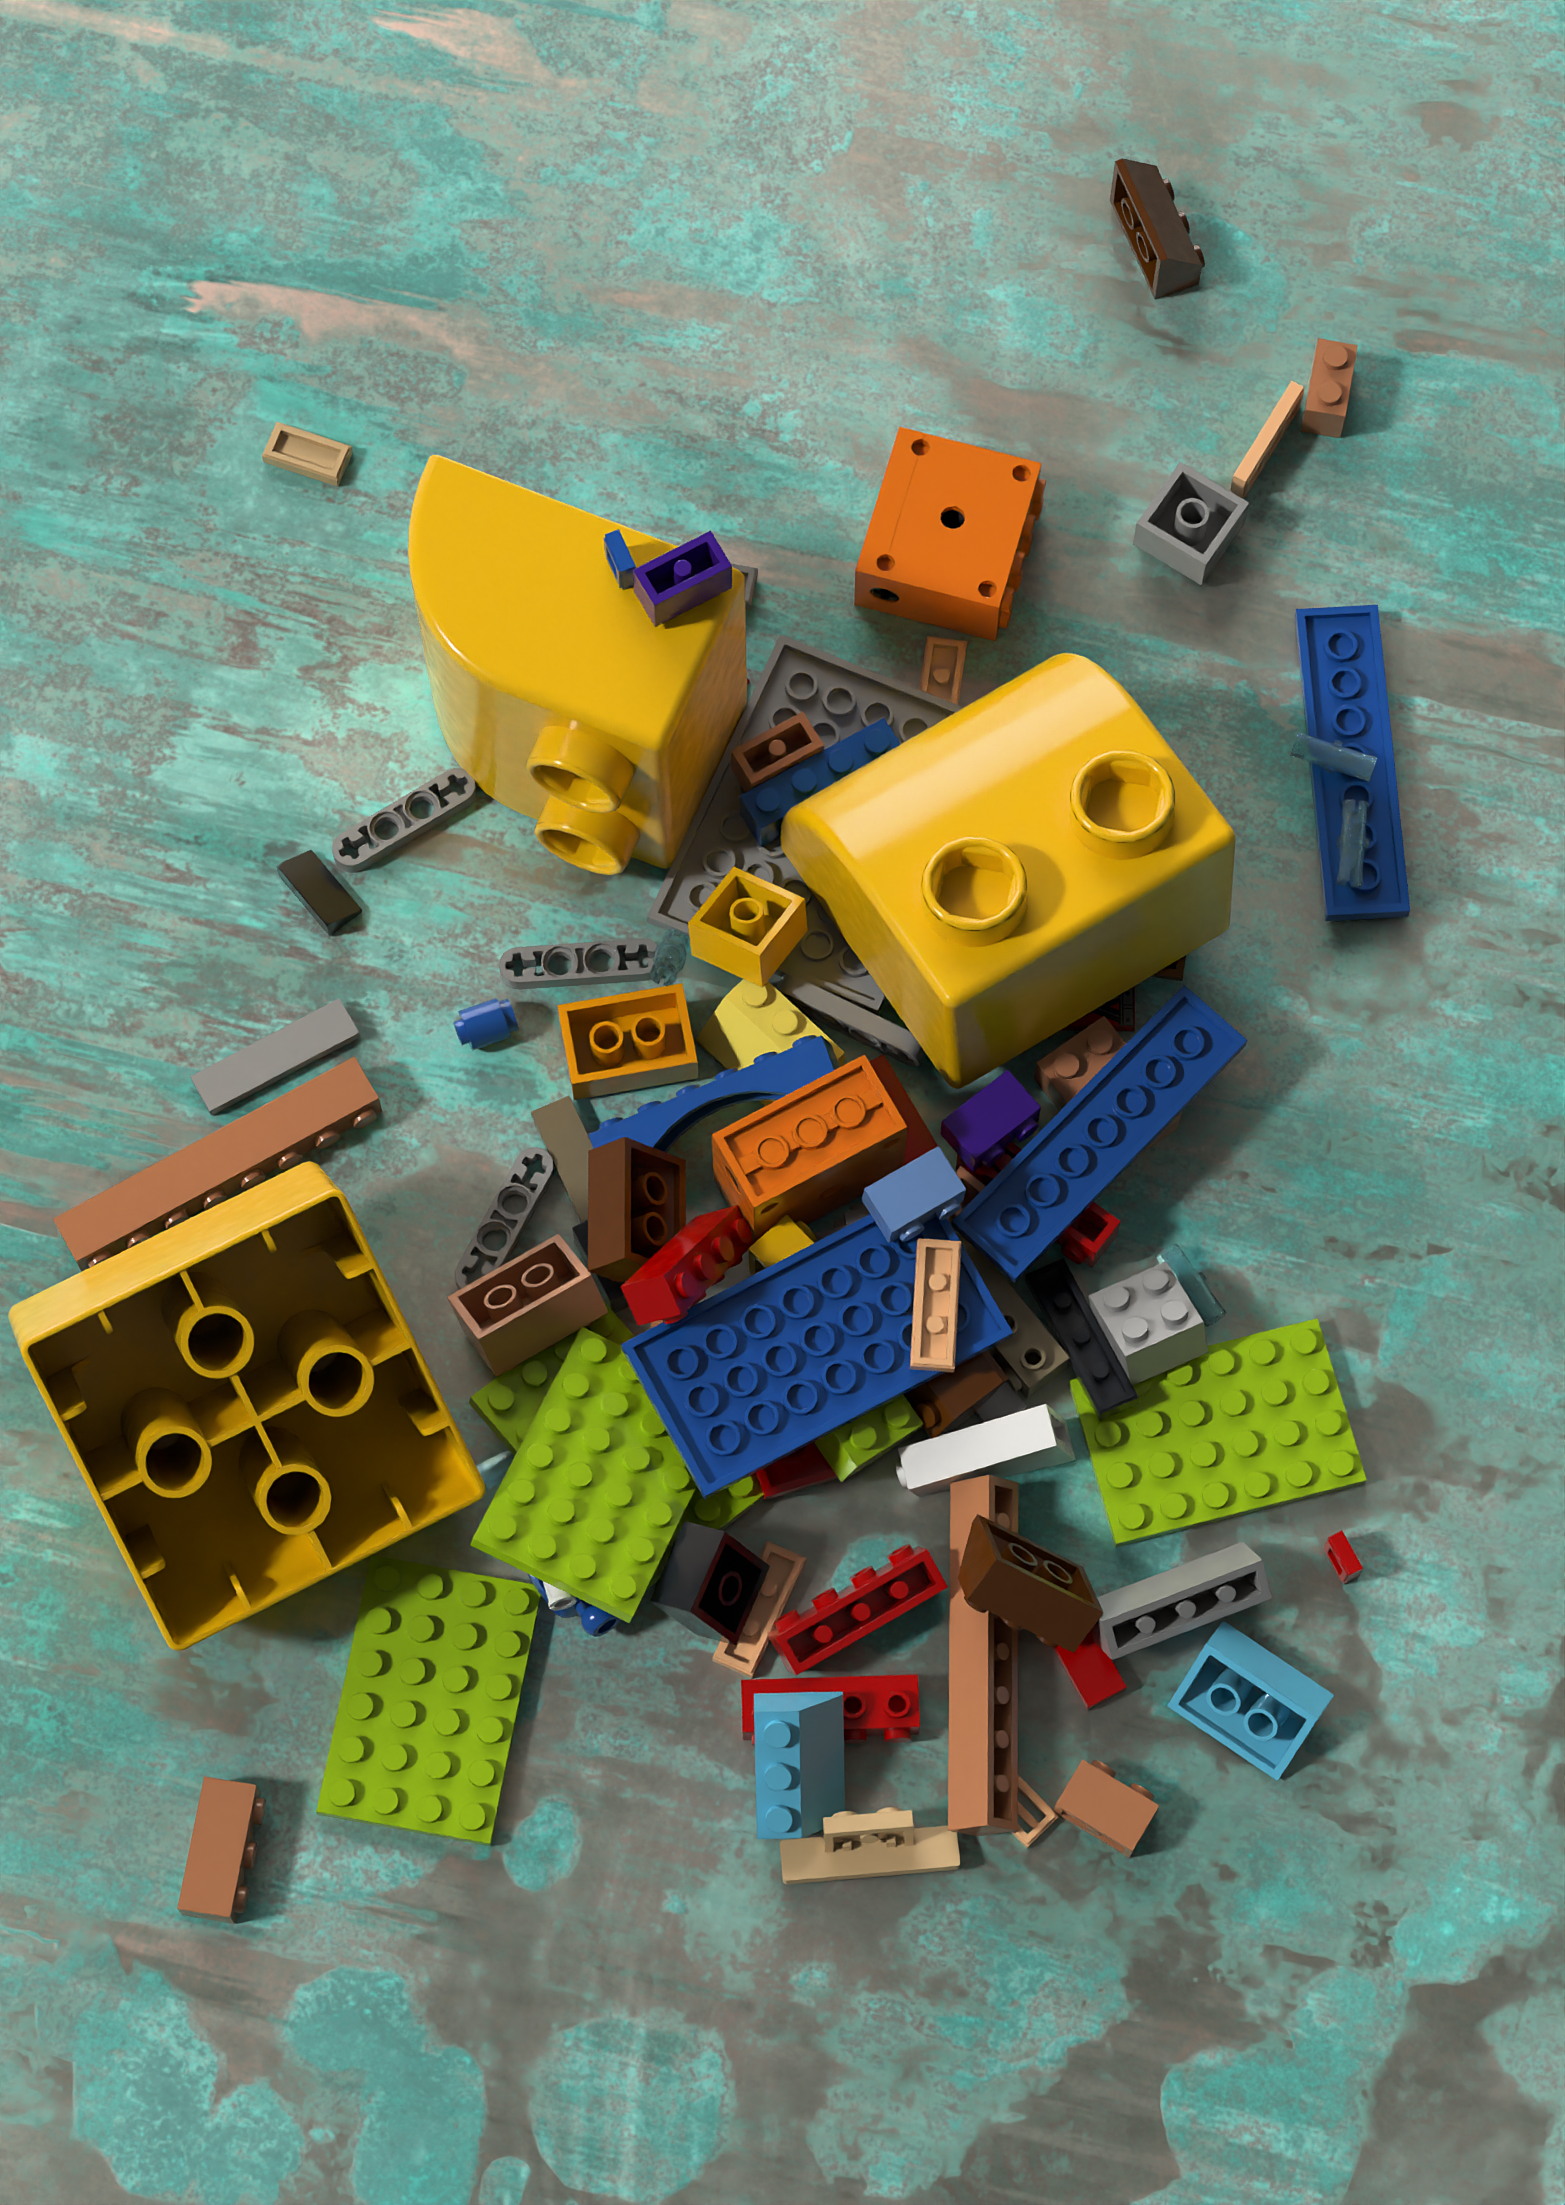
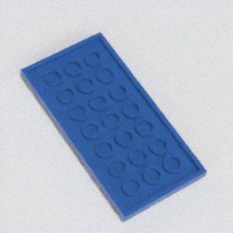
[621,1214,1013,1500]

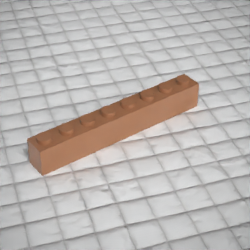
[53,1056,382,1272]
[948,1475,1018,1836]

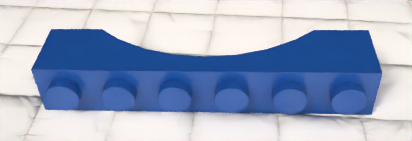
[588,1035,840,1153]

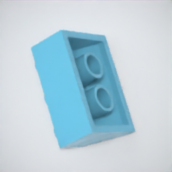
[1167,1621,1334,1781]
[754,1691,845,1839]

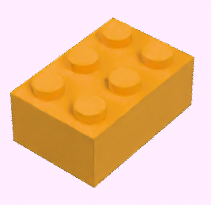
[557,983,698,1100]

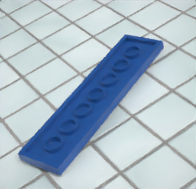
[1295,605,1410,921]
[951,985,1248,1283]

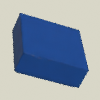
[603,529,636,590]

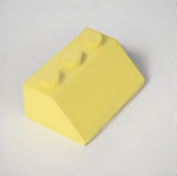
[696,979,845,1106]

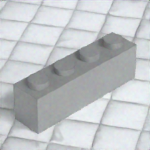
[1091,1542,1272,1660]

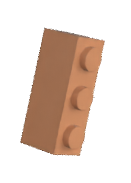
[177,1776,266,1924]

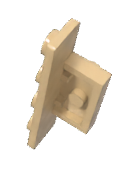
[780,1807,960,1884]

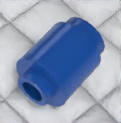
[453,998,519,1051]

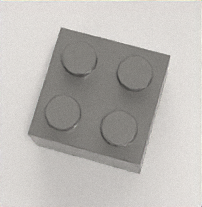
[1133,462,1249,585]
[1088,1261,1208,1386]

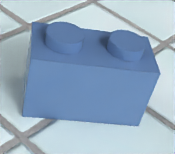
[862,1146,966,1244]

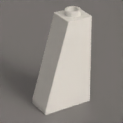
[896,1404,1076,1497]

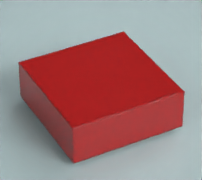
[1323,1530,1363,1584]

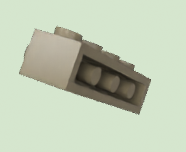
[955,1231,1070,1399]

